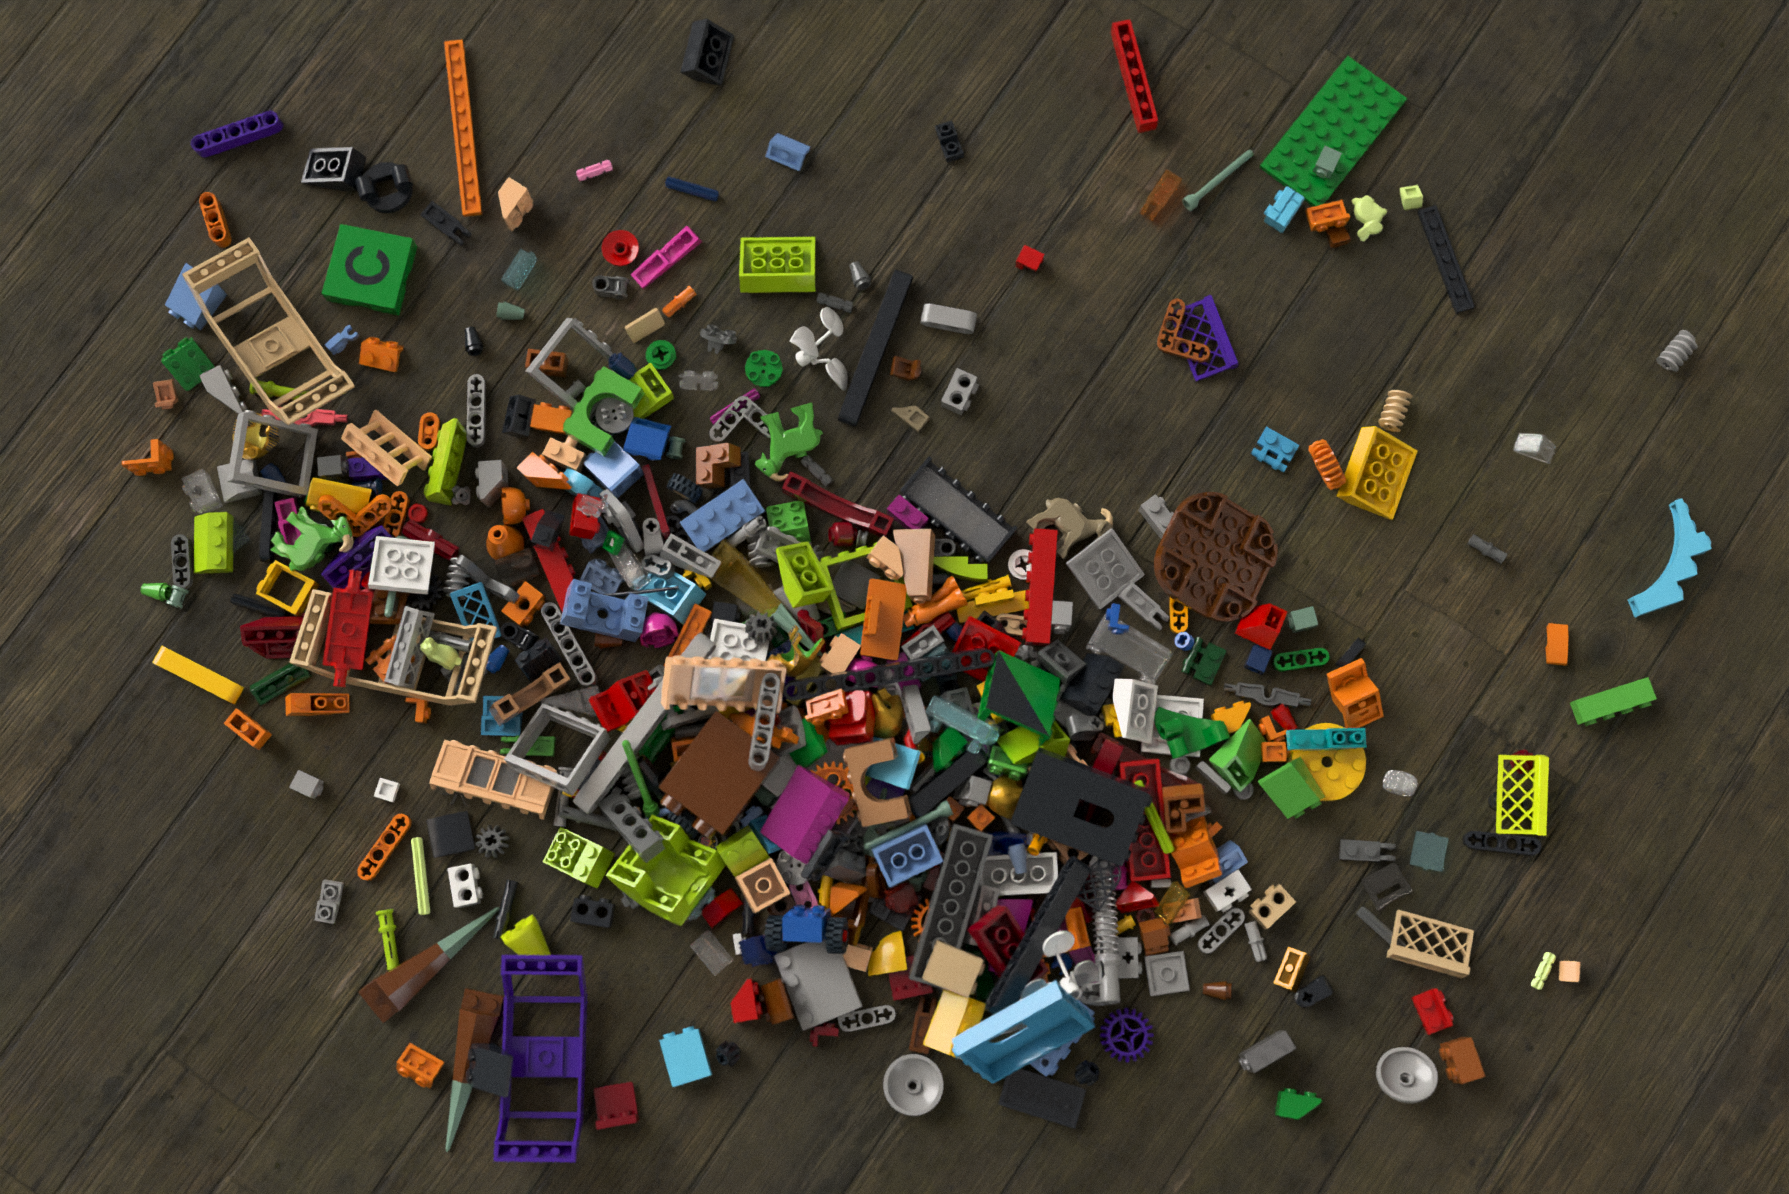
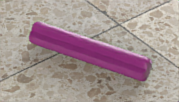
[710,389,760,425]

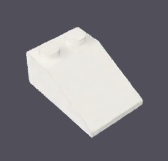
[1113,679,1158,744]

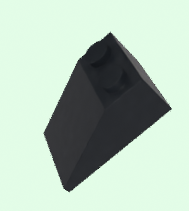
[301,147,367,191]
[466,1043,513,1097]

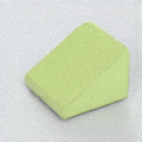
[1400,185,1423,210]

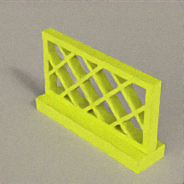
[1496,755,1549,836]

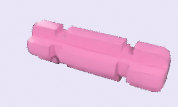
[576,160,613,181]

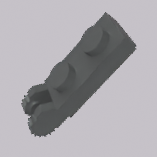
[1339,839,1396,862]

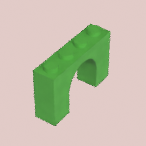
[563,366,645,457]

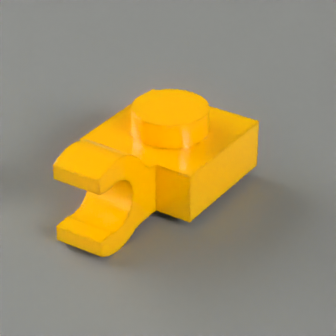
[1101,704,1122,738]

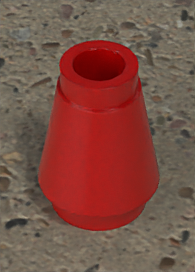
[1271,704,1297,730]

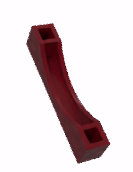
[782,471,894,538]

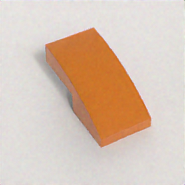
[1545,623,1568,666]

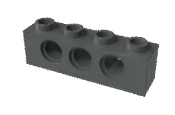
[597,790,665,863]

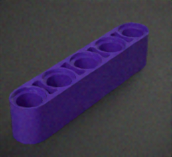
[191,111,283,158]

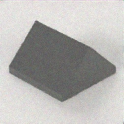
[1037,639,1086,686]

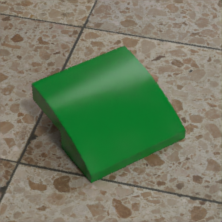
[789,718,828,769]

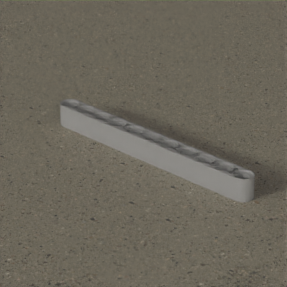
[573,633,716,815]

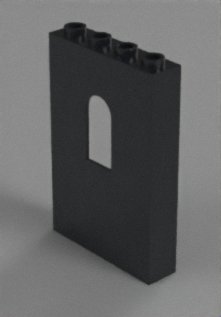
[1010,747,1153,866]

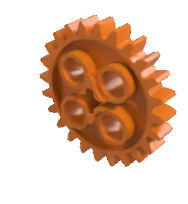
[810,761,859,825]

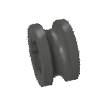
[856,530,868,547]

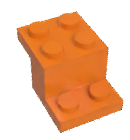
[1327,658,1384,728]
[1168,816,1222,888]

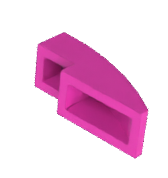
[274,497,302,559]

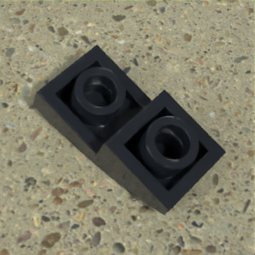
[935,121,964,163]

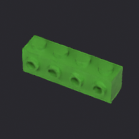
[1570,677,1657,726]

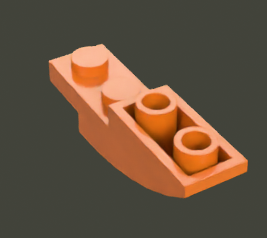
[729,712,799,749]

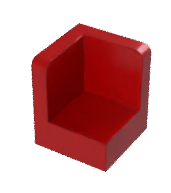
[1015,245,1045,271]

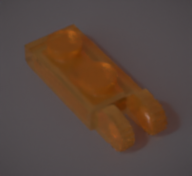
[1140,170,1182,221]

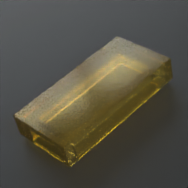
[1154,881,1190,925]

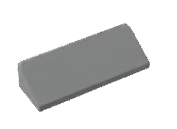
[901,685,930,744]

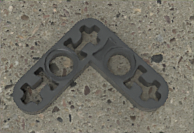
[455,555,520,604]

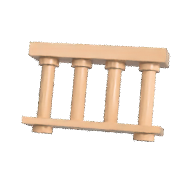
[341,410,432,486]

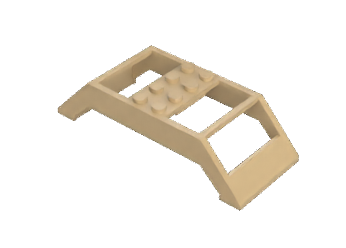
[182,238,355,426]
[290,589,497,705]

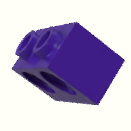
[348,457,388,481]

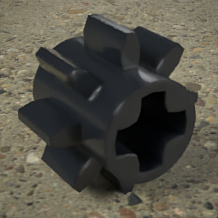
[716,1041,741,1067]
[1075,1060,1099,1087]

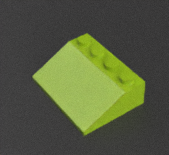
[739,237,815,293]
[424,418,467,506]

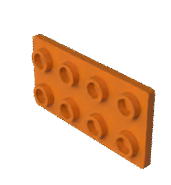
[860,579,907,661]

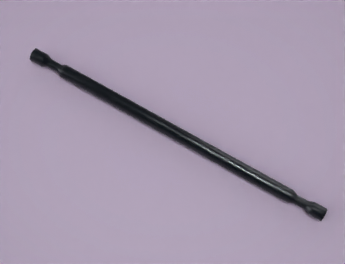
[603,586,679,597]

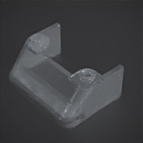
[1086,613,1173,685]

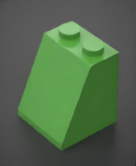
[1258,756,1325,819]

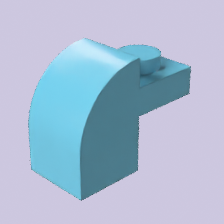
[564,468,604,498]

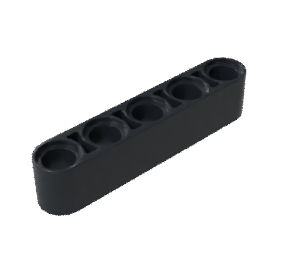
[908,742,989,819]

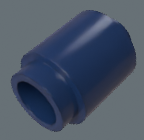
[608,353,637,380]

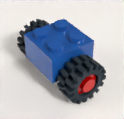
[765,905,849,954]

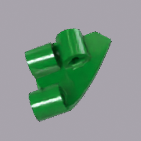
[1154,707,1231,759]

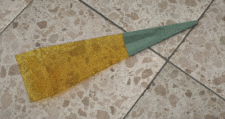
[711,539,823,656]

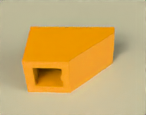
[1211,701,1251,735]

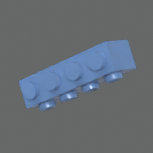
[1030,999,1095,1077]

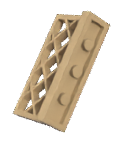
[1387,910,1474,978]

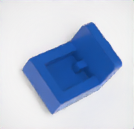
[1105,603,1129,635]

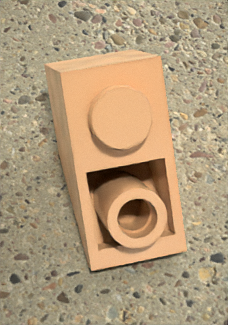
[866,536,903,581]

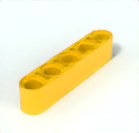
[152,646,244,704]

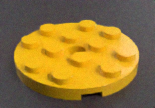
[1287,723,1366,801]

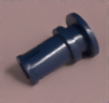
[352,478,383,496]

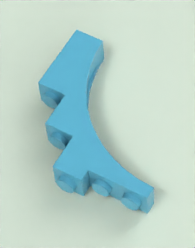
[1628,498,1711,617]

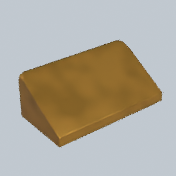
[1274,947,1310,993]

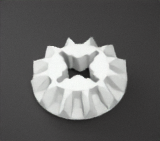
[1008,549,1031,580]

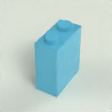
[659,1026,713,1087]

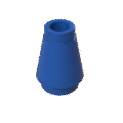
[486,645,510,674]

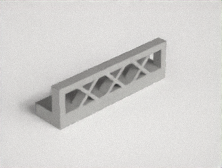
[384,606,435,689]

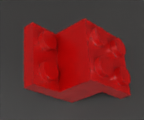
[588,670,655,733]

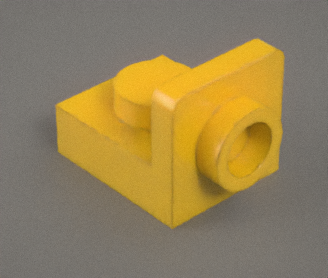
[683,569,712,590]

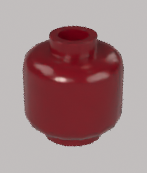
[828,522,857,547]

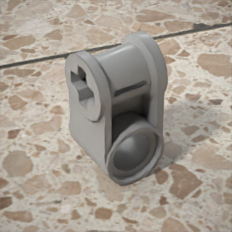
[643,518,664,556]

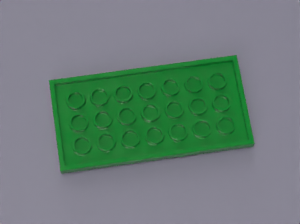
[1259,56,1407,207]

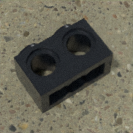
[502,394,536,438]
[570,895,616,928]

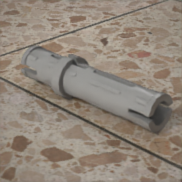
[720,516,766,552]

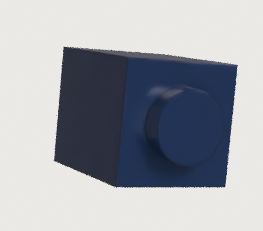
[1243,644,1273,675]

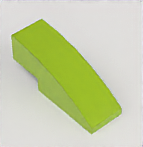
[933,557,987,583]

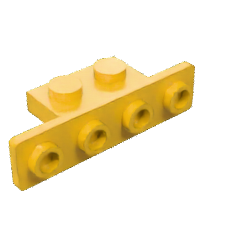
[956,588,1028,623]

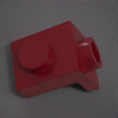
[810,1023,839,1047]

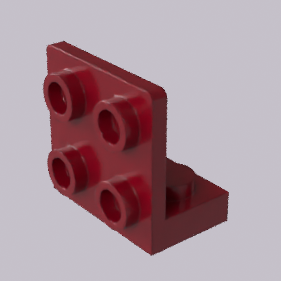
[888,956,933,1001]
[594,1082,639,1130]

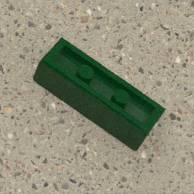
[250,663,311,706]
[964,943,994,1001]

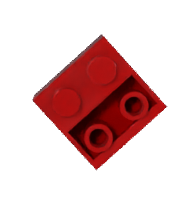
[1235,603,1287,650]
[731,979,763,1023]

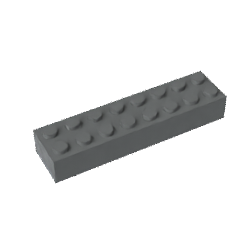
[908,824,993,990]

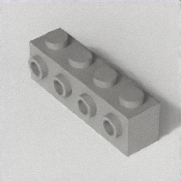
[1138,494,1174,539]

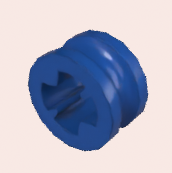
[1175,632,1194,651]

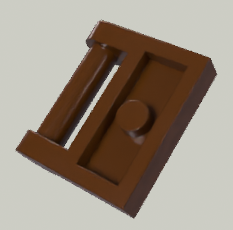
[369,589,410,625]

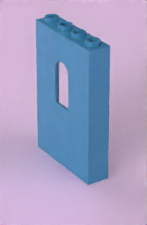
[951,981,1095,1084]

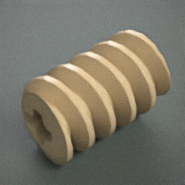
[1378,390,1413,432]

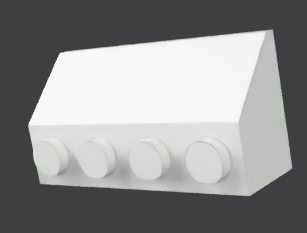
[979,852,1058,896]

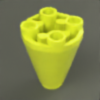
[501,914,551,955]

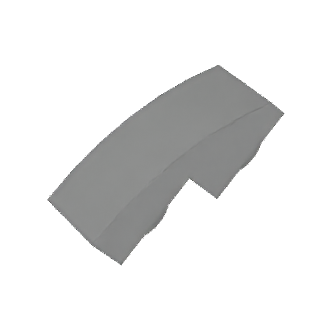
[315,879,344,924]

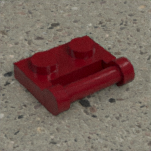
[797,610,826,658]

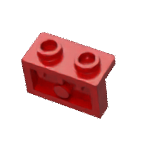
[1411,988,1454,1035]

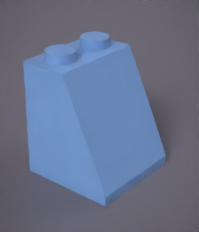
[165,263,227,330]
[583,441,644,499]

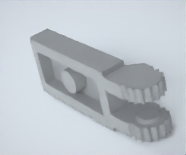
[1118,582,1170,631]

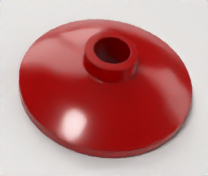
[601,230,639,266]

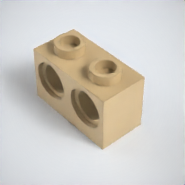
[1249,884,1296,929]

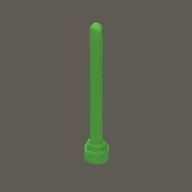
[622,740,660,818]

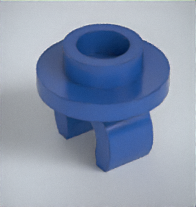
[1051,953,1073,975]

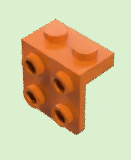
[122,439,174,476]

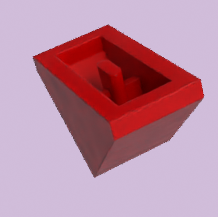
[1115,881,1159,913]
[700,888,743,928]

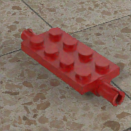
[322,570,374,688]

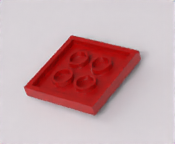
[947,616,1021,682]

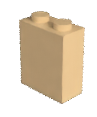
[922,940,985,998]

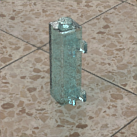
[926,696,1000,754]

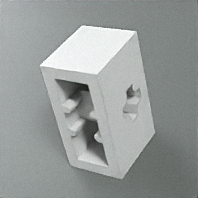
[1203,870,1252,912]

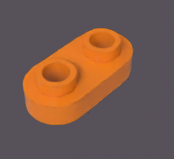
[418,412,440,451]

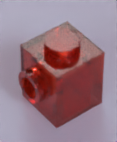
[884,882,918,913]

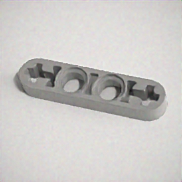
[467,374,486,448]

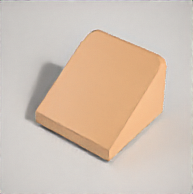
[1559,961,1580,982]

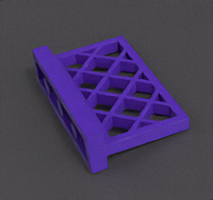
[1169,295,1238,382]

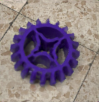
[1100,1008,1154,1063]

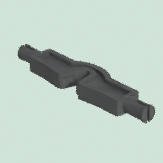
[1224,682,1311,708]

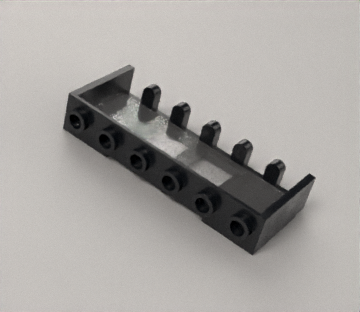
[900,456,1018,566]

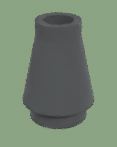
[849,261,871,290]

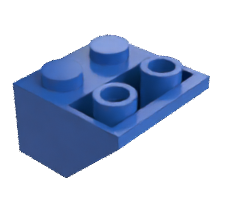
[623,417,671,460]

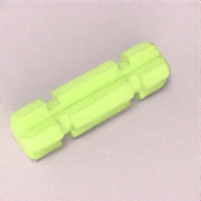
[1531,952,1556,990]

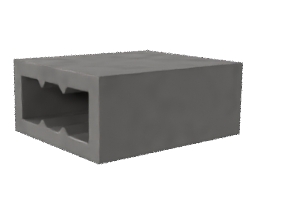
[1238,1030,1296,1073]

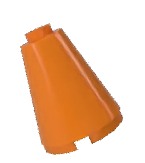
[486,525,525,563]

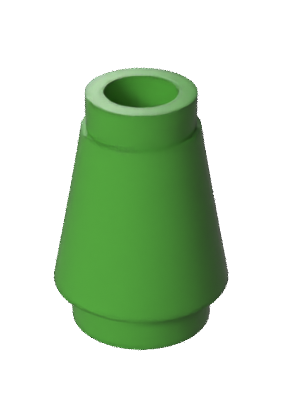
[141,583,172,601]

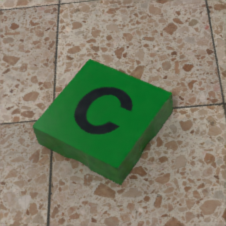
[322,224,417,315]

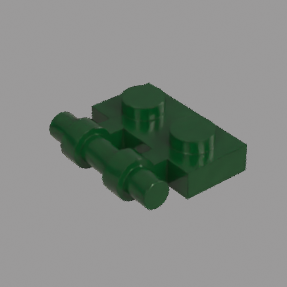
[1181,637,1227,686]

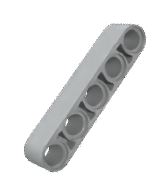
[541,602,598,688]
[748,673,780,771]

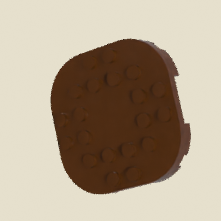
[1154,492,1278,622]

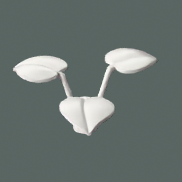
[790,307,848,391]
[1020,931,1099,1000]

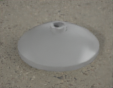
[1376,1047,1438,1103]
[883,1054,943,1116]

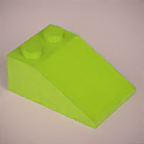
[776,541,834,608]
[716,825,770,877]

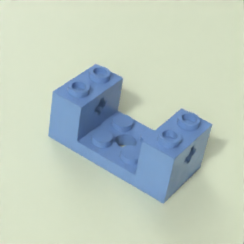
[560,579,649,642]

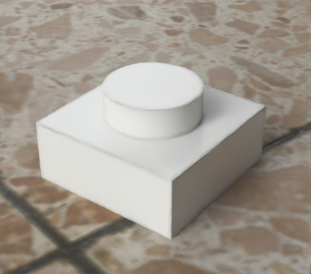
[374,778,400,802]
[733,933,748,955]

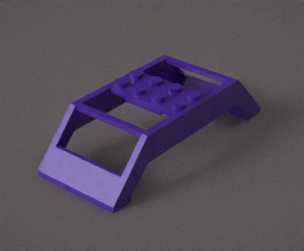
[494,955,587,1162]

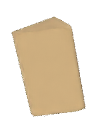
[625,308,665,343]

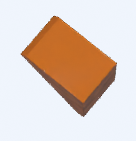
[830,882,867,916]

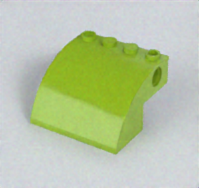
[606,815,726,926]

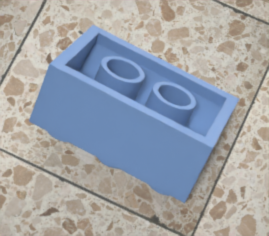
[871,824,944,887]

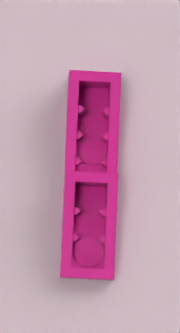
[631,226,703,289]

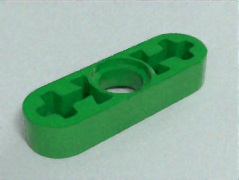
[1272,648,1329,672]

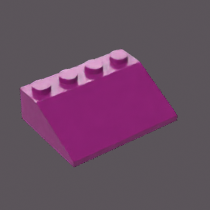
[760,764,850,864]

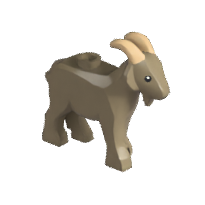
[1026,498,1113,560]

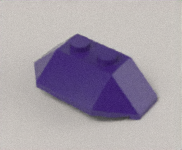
[321,525,393,589]

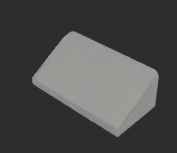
[901,625,944,660]

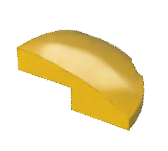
[868,931,907,976]

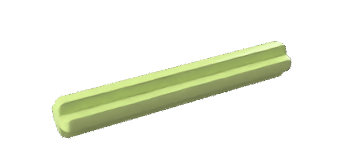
[411,837,430,915]

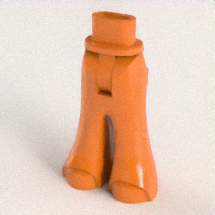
[903,576,968,628]

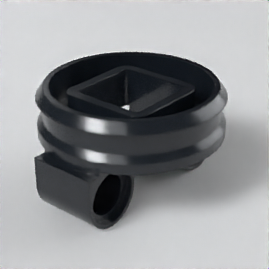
[355,162,414,213]

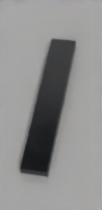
[1417,205,1475,314]

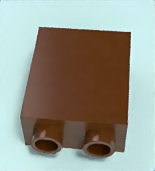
[659,711,780,840]

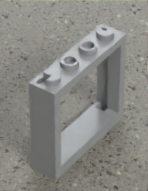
[525,318,614,416]
[227,410,318,498]
[504,703,611,796]

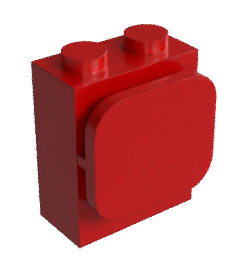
[828,690,876,746]

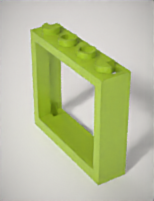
[820,542,912,631]

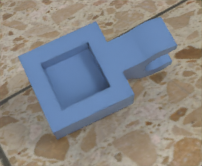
[325,325,359,355]

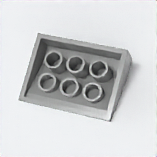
[774,938,863,1031]

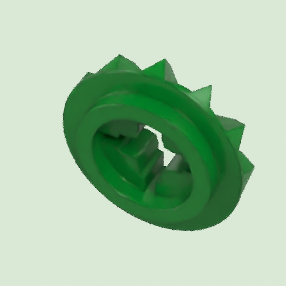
[646,340,676,370]

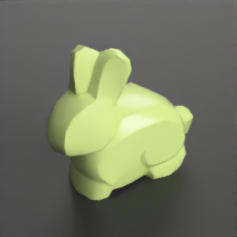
[1352,195,1387,241]
[420,638,462,670]

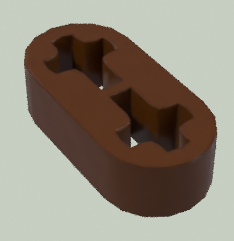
[866,863,886,899]

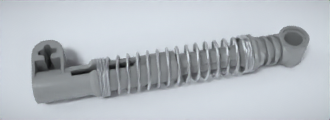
[1079,824,1120,1006]

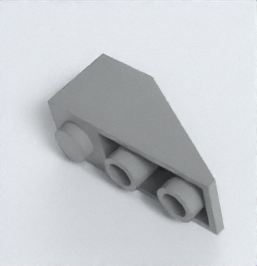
[199,365,248,414]

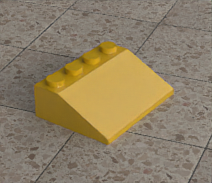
[1337,426,1417,520]

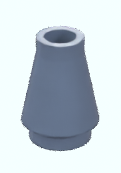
[1008,844,1027,874]

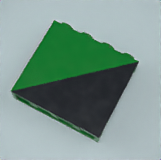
[977,650,1061,747]

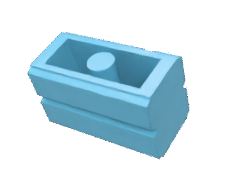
[1264,187,1305,233]

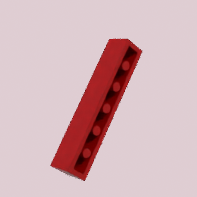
[1110,19,1158,133]
[522,509,576,612]
[1022,528,1058,647]

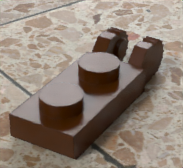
[909,995,937,1054]

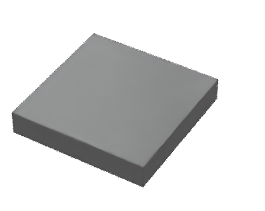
[1144,951,1190,996]

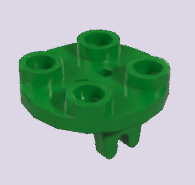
[745,350,783,387]

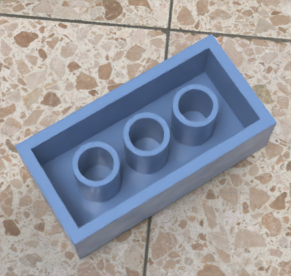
[680,479,766,552]

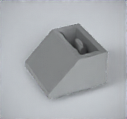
[475,460,509,507]

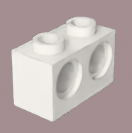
[448,864,483,908]

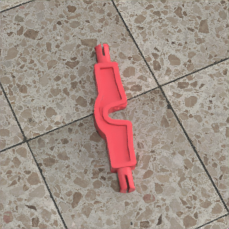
[261,407,348,426]

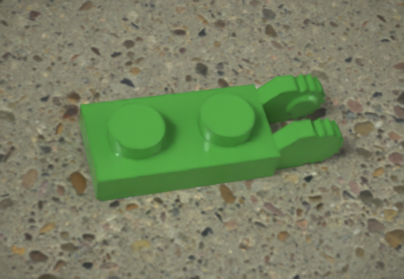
[500,736,556,757]

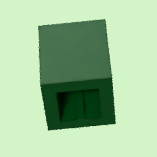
[932,725,968,772]
[1275,1088,1322,1119]

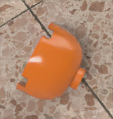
[501,487,530,525]

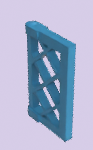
[450,582,502,641]

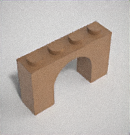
[489,663,570,726]
[843,737,912,827]

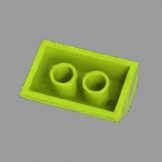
[194,512,234,574]

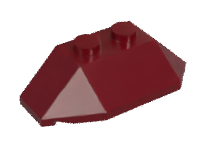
[240,616,304,659]

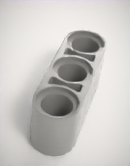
[920,304,977,334]

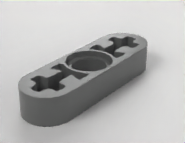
[171,534,193,590]

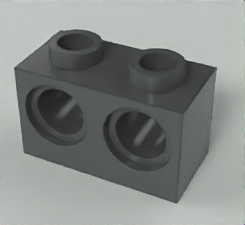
[317,455,351,483]

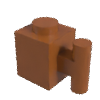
[1139,917,1170,956]

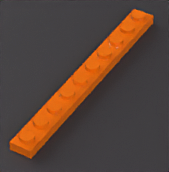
[444,40,482,217]

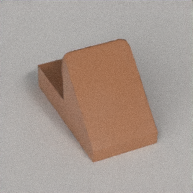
[1163,898,1202,924]

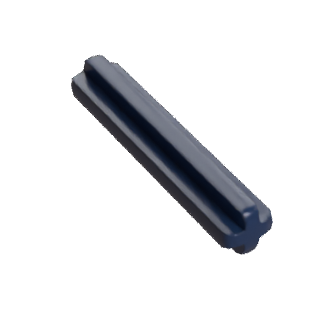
[665,177,719,201]

